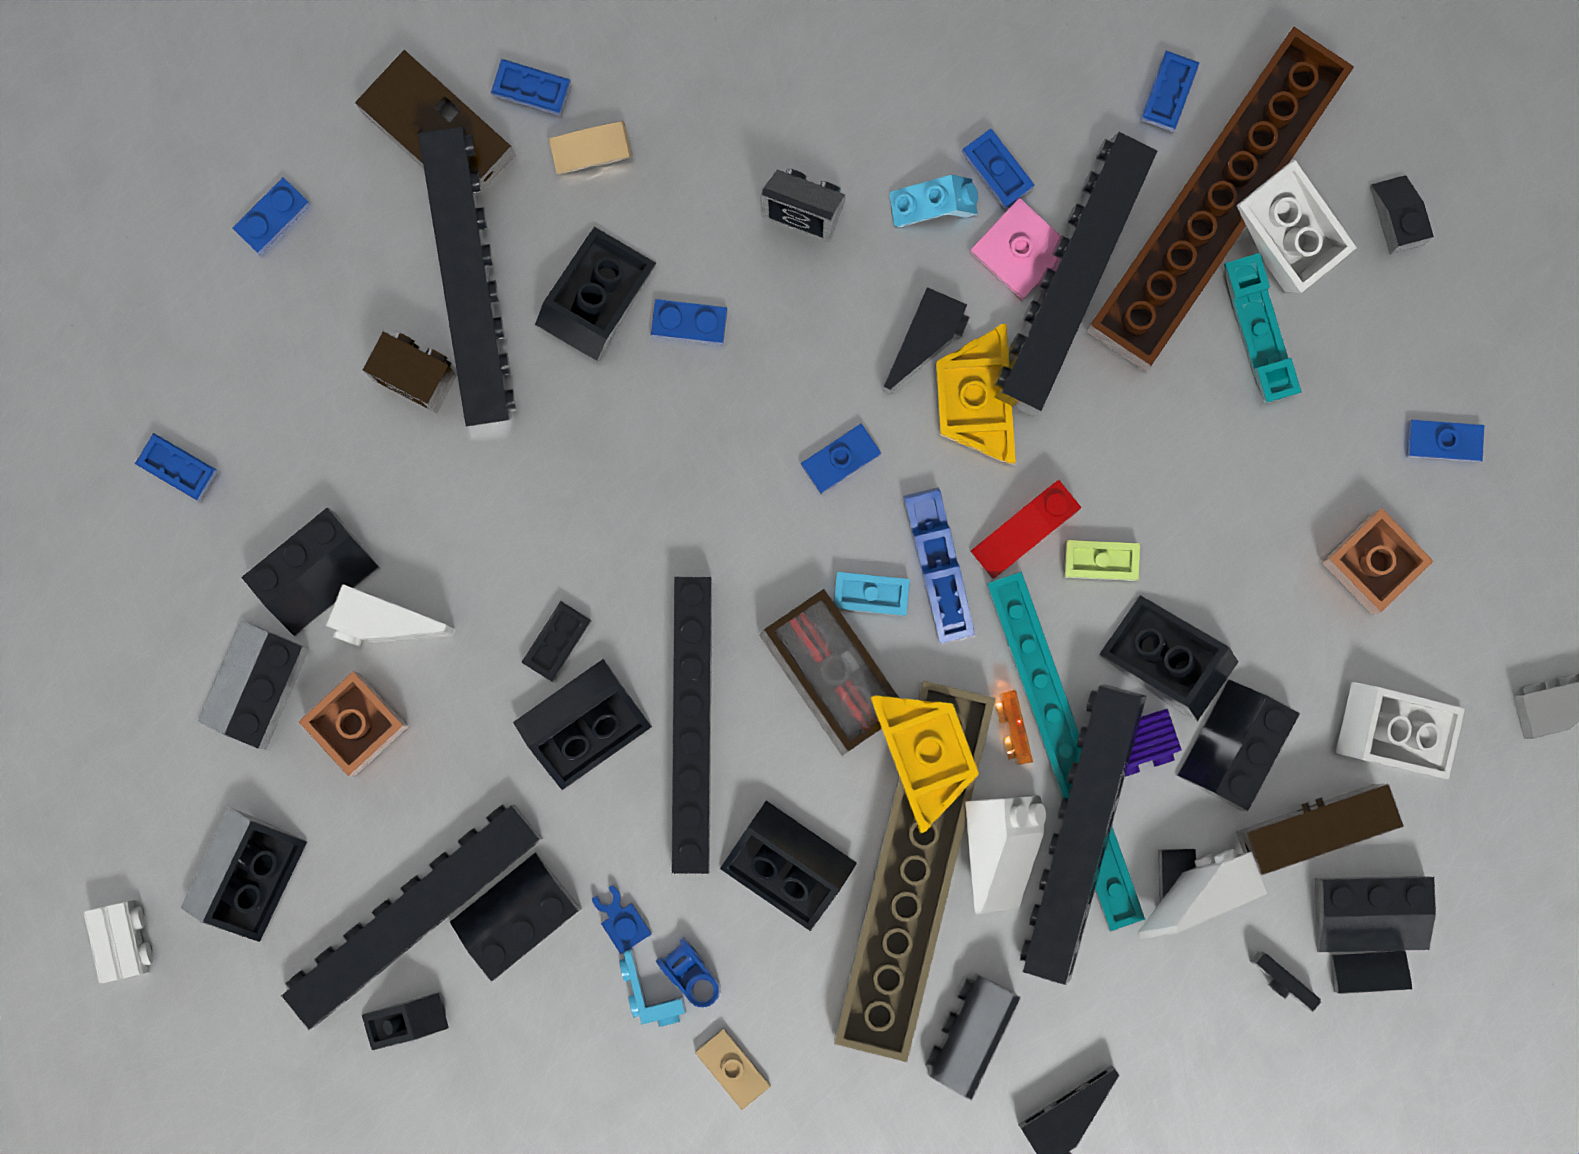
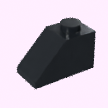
[1370,175,1434,254]
[362,993,449,1051]

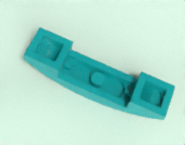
[1224,253,1302,403]

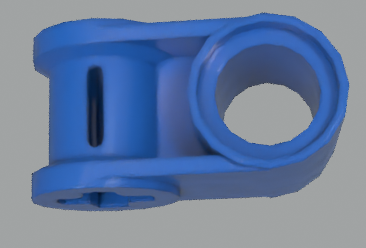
[656,937,721,1008]

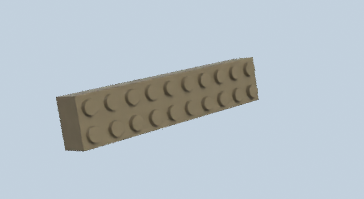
[834,680,996,1062]

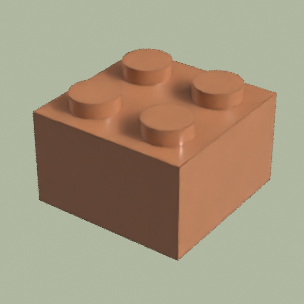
[1321,508,1434,615]
[299,671,409,776]

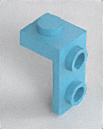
[890,175,978,227]
[619,948,686,1027]

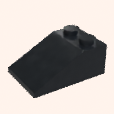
[761,168,845,242]
[535,227,656,361]
[1099,595,1238,722]

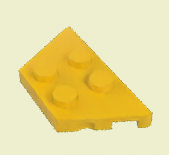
[935,324,1016,465]
[870,695,979,833]

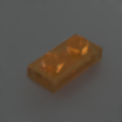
[995,690,1033,766]

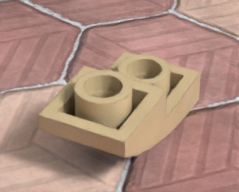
[549,121,632,174]

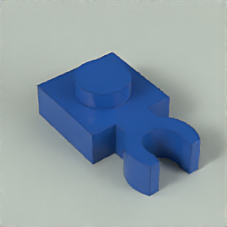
[592,885,652,954]

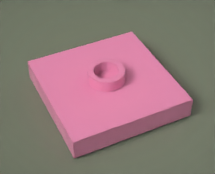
[970,198,1061,301]

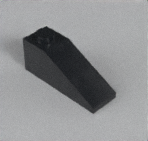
[882,287,970,395]
[1018,1065,1119,1154]

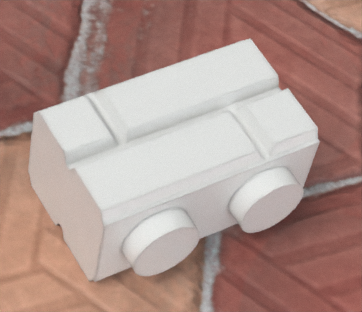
[83,900,153,984]

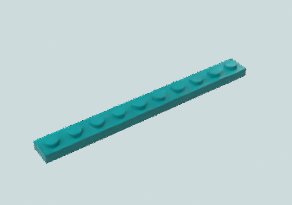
[986,571,1145,932]

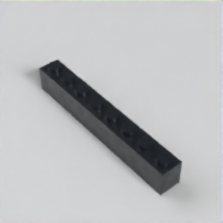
[418,127,517,427]
[994,132,1158,416]
[672,577,712,874]
[1020,684,1147,985]
[281,804,543,1030]

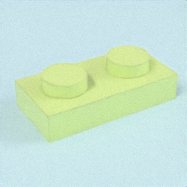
[1064,540,1140,581]

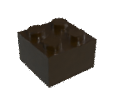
[362,331,457,414]

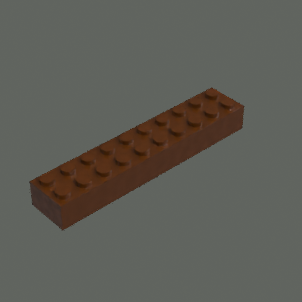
[1086,26,1354,372]

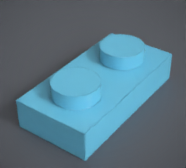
[834,572,910,616]

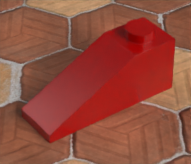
[970,479,1082,579]

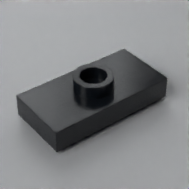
[521,601,592,682]
[1250,952,1321,1012]

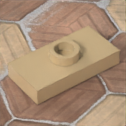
[695,1028,771,1110]

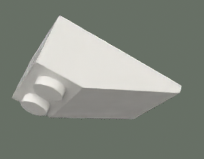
[1236,160,1357,293]
[326,585,455,646]
[1336,682,1465,780]
[965,795,1046,914]
[1138,849,1268,939]

